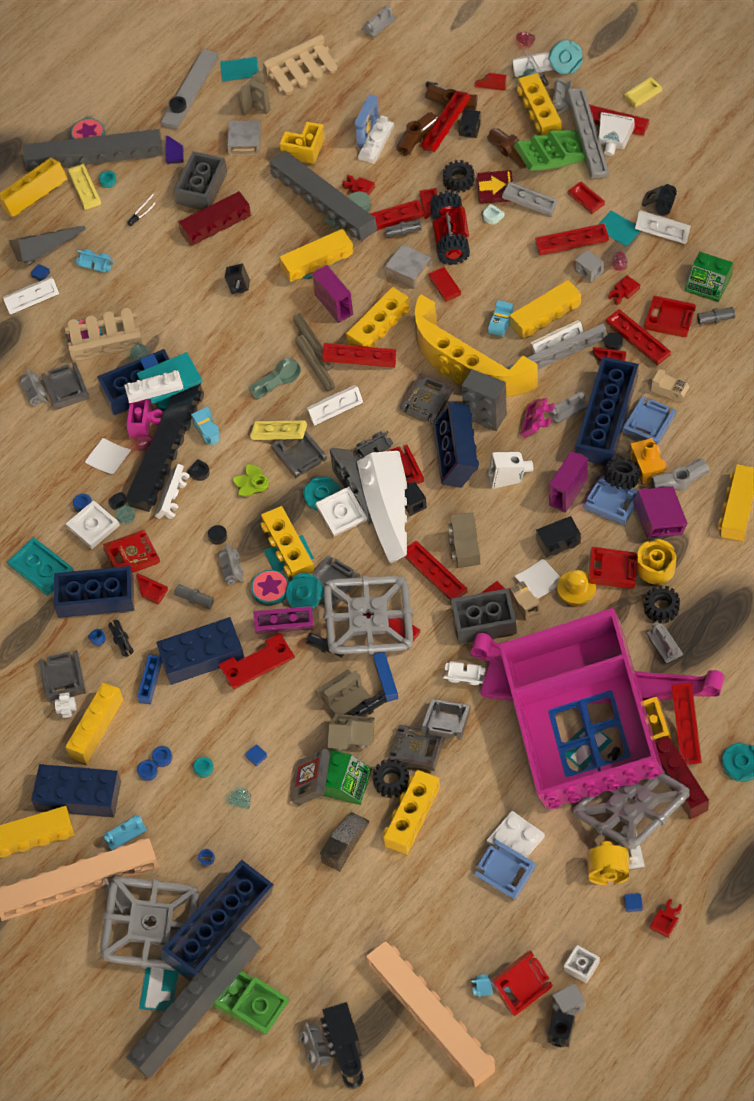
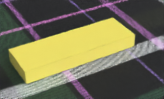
[68,164,101,210]
[250,420,307,440]

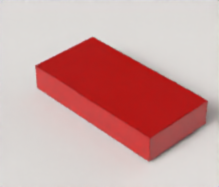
[568,181,605,214]
[428,267,461,302]

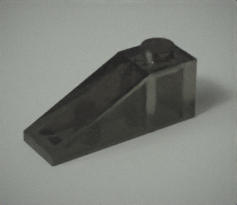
[320,812,369,872]

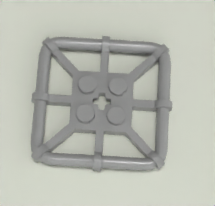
[323,575,413,655]
[573,771,690,850]
[100,877,199,971]

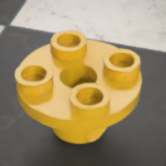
[557,570,596,608]

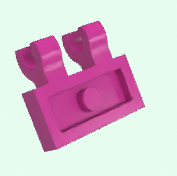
[520,398,555,438]

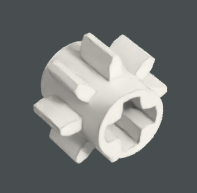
[55,692,77,718]

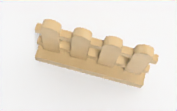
[263,34,338,95]
[65,308,143,362]

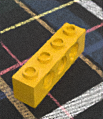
[516,73,562,136]
[346,287,410,347]
[260,506,314,579]
[382,770,440,855]

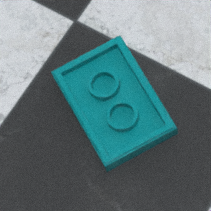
[137,352,203,404]
[7,537,74,596]

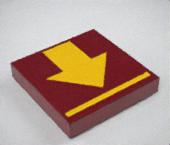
[477,170,513,204]

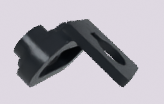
[642,184,677,216]

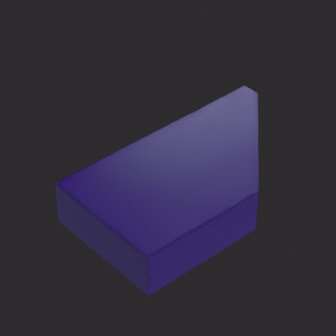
[166,136,184,164]

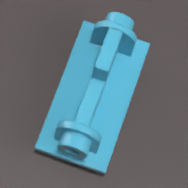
[76,249,115,273]
[102,815,147,850]
[471,972,511,997]

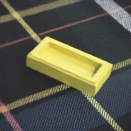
[624,77,662,108]

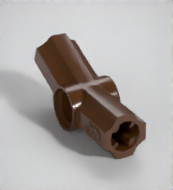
[425,84,478,110]
[396,112,437,156]
[487,128,527,169]

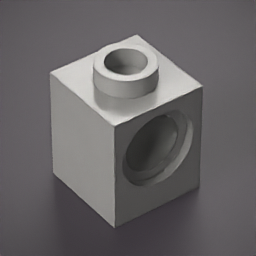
[575,250,604,283]
[551,983,586,1015]

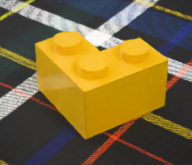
[280,122,325,164]
[643,696,672,741]

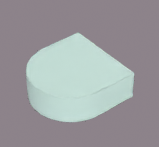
[483,204,504,224]

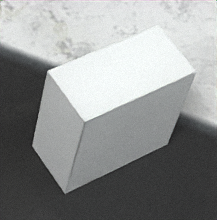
[564,945,600,984]

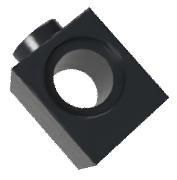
[459,109,481,138]
[224,263,250,294]
[405,482,427,516]
[548,1011,575,1048]

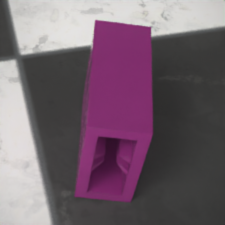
[312,265,353,323]
[549,451,588,513]
[633,486,688,538]

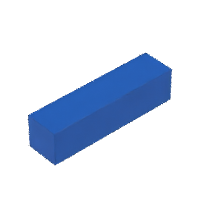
[373,652,398,702]
[137,655,162,705]

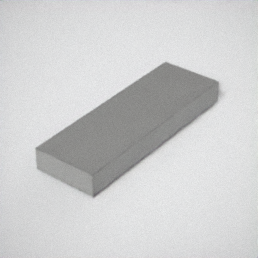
[502,181,558,217]

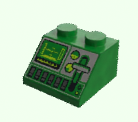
[685,251,733,302]
[322,750,372,805]

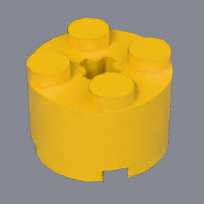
[637,539,676,586]
[587,841,630,885]

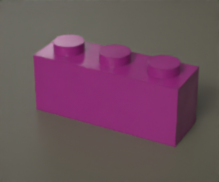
[253,606,314,634]

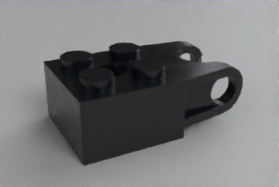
[320,1002,364,1089]

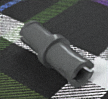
[385,219,422,238]
[697,307,735,325]
[174,584,214,609]

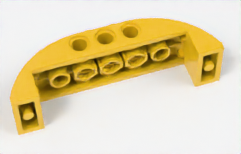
[415,294,538,397]

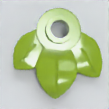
[233,464,269,497]

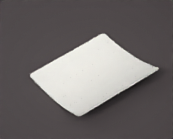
[85,438,131,474]
[515,559,560,598]

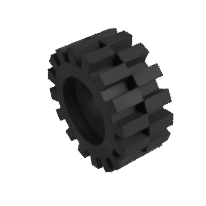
[443,160,475,193]
[604,457,640,490]
[644,585,680,623]
[373,758,409,798]

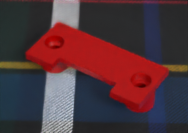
[219,633,295,690]

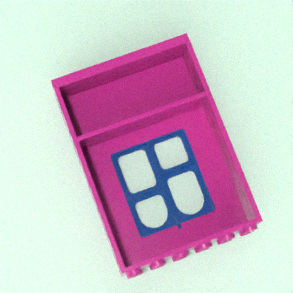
[499,608,664,809]

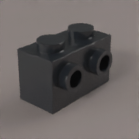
[536,516,581,557]

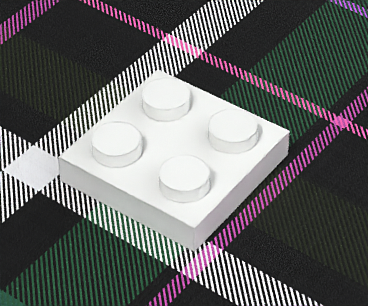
[315,487,367,537]
[66,500,120,549]
[487,811,545,858]

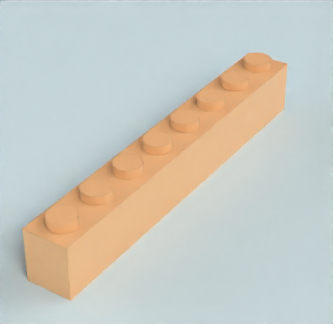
[0,838,159,921]
[366,941,495,1087]

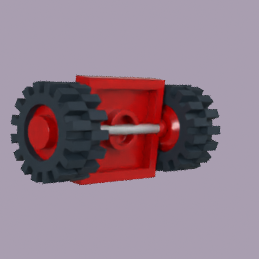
[430,191,470,265]

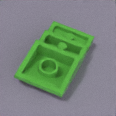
[514,130,586,171]
[212,971,290,1035]

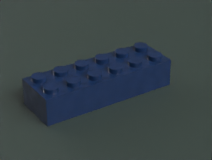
[575,357,639,465]
[161,859,274,981]

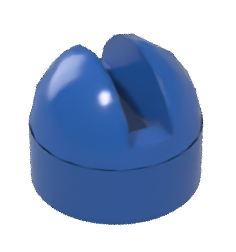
[89,629,106,646]
[198,849,215,866]

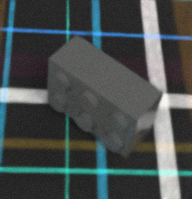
[174,151,227,209]
[462,369,507,431]
[451,588,517,644]

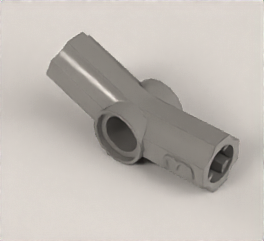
[651,458,709,491]

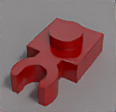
[342,175,375,195]
[608,275,640,305]
[650,899,682,938]

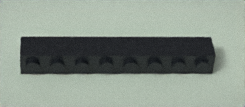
[126,383,204,512]

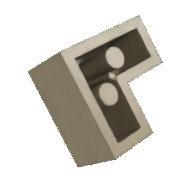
[448,512,481,568]
[328,714,375,751]

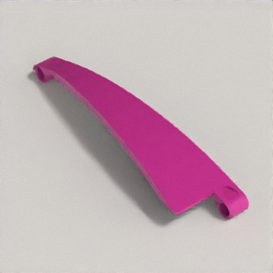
[470,633,725,704]

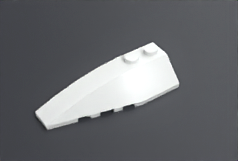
[357,451,407,563]

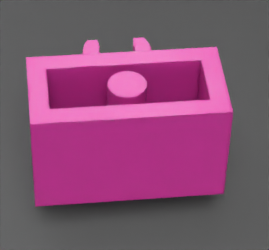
[127,398,163,439]

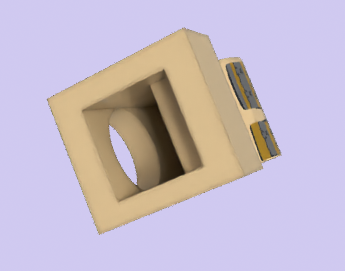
[651,368,689,401]
[509,581,541,620]

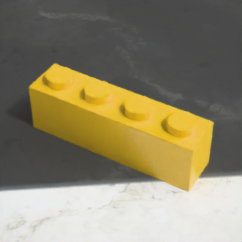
[0,157,68,217]
[280,229,353,282]
[510,280,581,340]
[718,464,754,542]
[66,682,123,765]
[0,806,75,858]

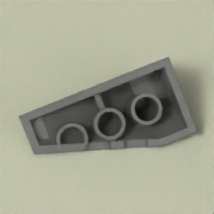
[9,226,86,264]
[330,448,372,524]

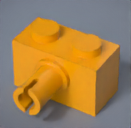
[630,438,667,484]

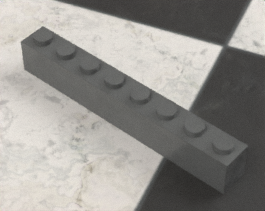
[23,129,163,172]
[269,151,377,242]
[126,926,261,1079]

